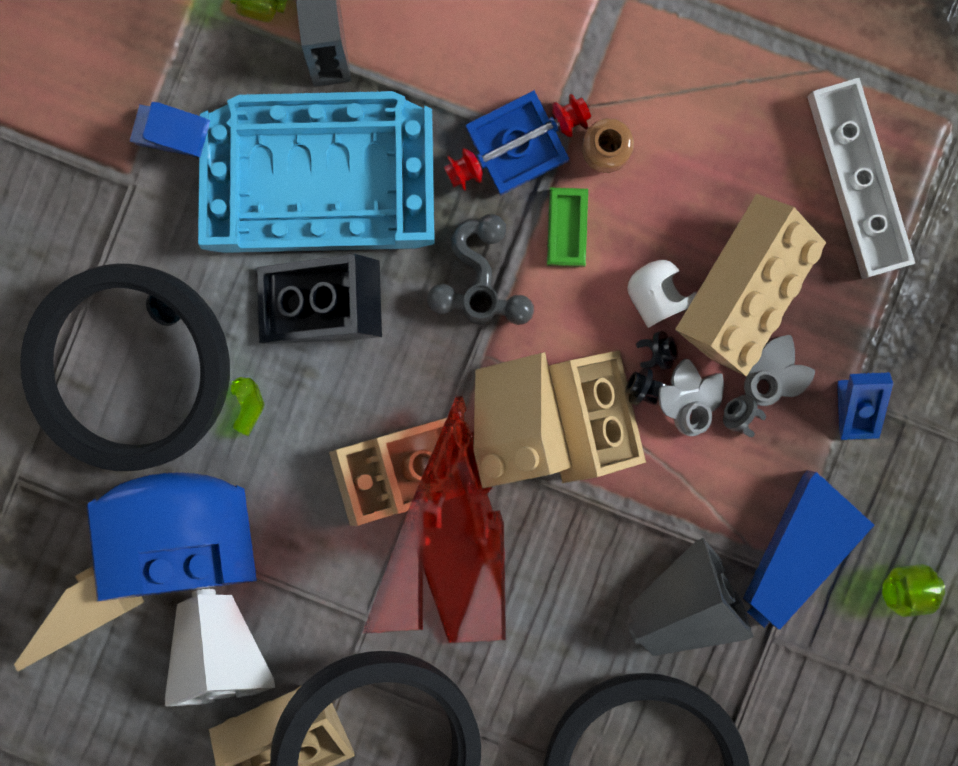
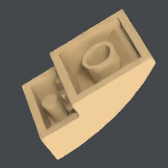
[329,417,470,526]

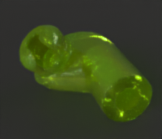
[231,377,265,436]

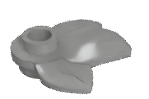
[744,335,815,406]
[658,359,724,436]

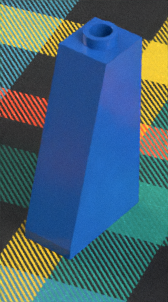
[743,470,875,630]

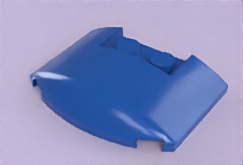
[86,472,257,602]

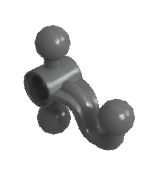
[427,214,534,325]

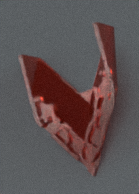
[362,396,506,643]

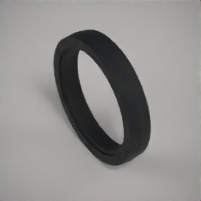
[20,264,230,471]
[270,651,481,766]
[544,673,750,766]

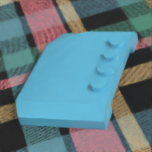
[198,91,435,253]

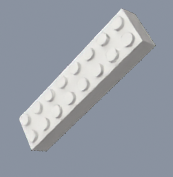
[807,78,915,279]

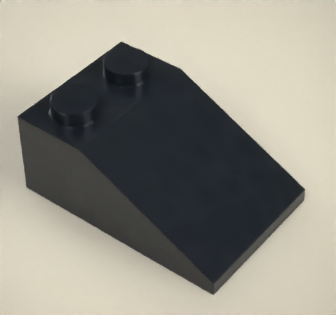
[257,254,382,344]

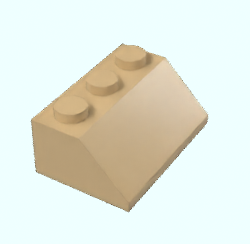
[548,350,646,483]
[209,686,355,766]

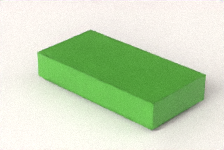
[547,187,588,267]

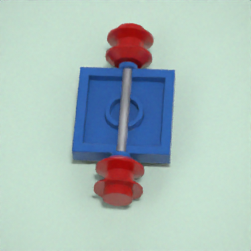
[443,90,591,196]

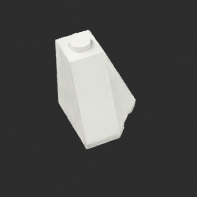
[165,589,275,707]

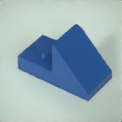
[130,102,210,158]
[837,372,893,440]

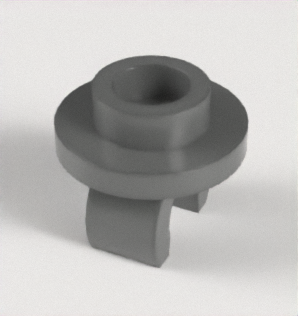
[723,395,766,437]

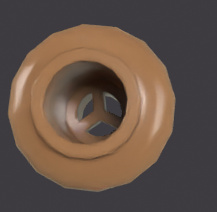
[581,118,634,173]

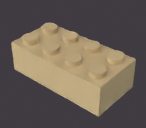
[675,194,826,376]

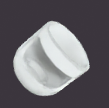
[627,260,697,328]

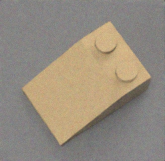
[474,352,572,488]
[14,566,145,671]

